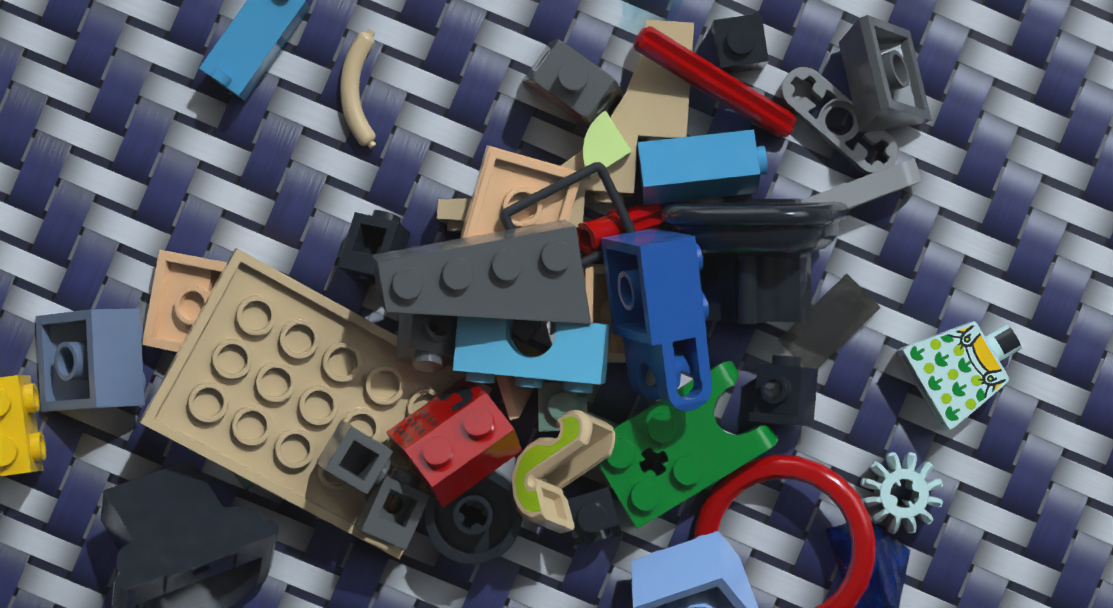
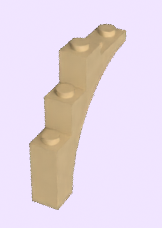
[437,20,694,251]

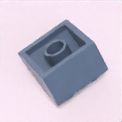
[36,308,146,412]

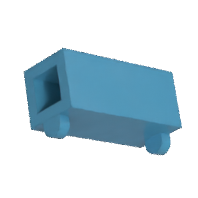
[199,0,310,101]
[638,130,768,206]

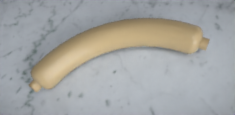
[340,29,376,149]

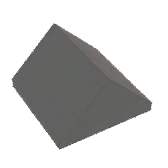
[839,15,932,133]

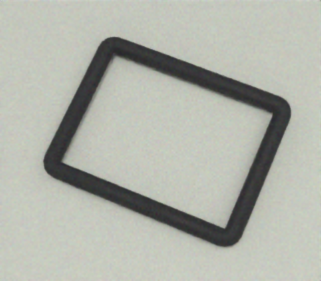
[500,162,637,268]

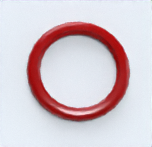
[694,455,876,608]

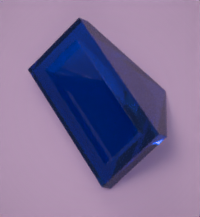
[826,520,911,608]

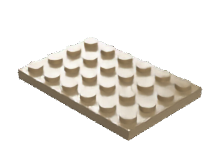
[139,248,492,559]

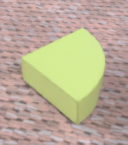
[583,110,632,179]

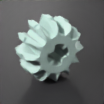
[860,452,943,533]

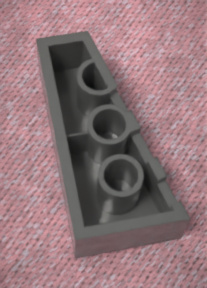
[371,220,591,324]

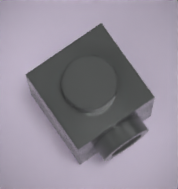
[316,420,393,494]

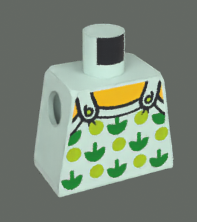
[896,321,1022,430]

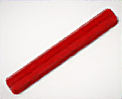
[633,26,797,138]

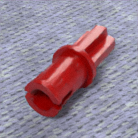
[576,203,663,254]

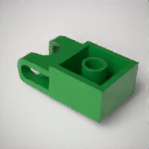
[598,361,779,529]

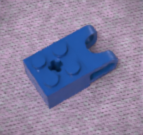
[601,228,712,411]

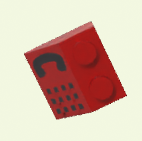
[386,376,522,508]

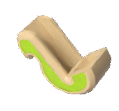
[512,410,615,534]

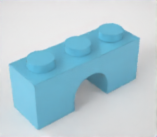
[453,316,611,393]

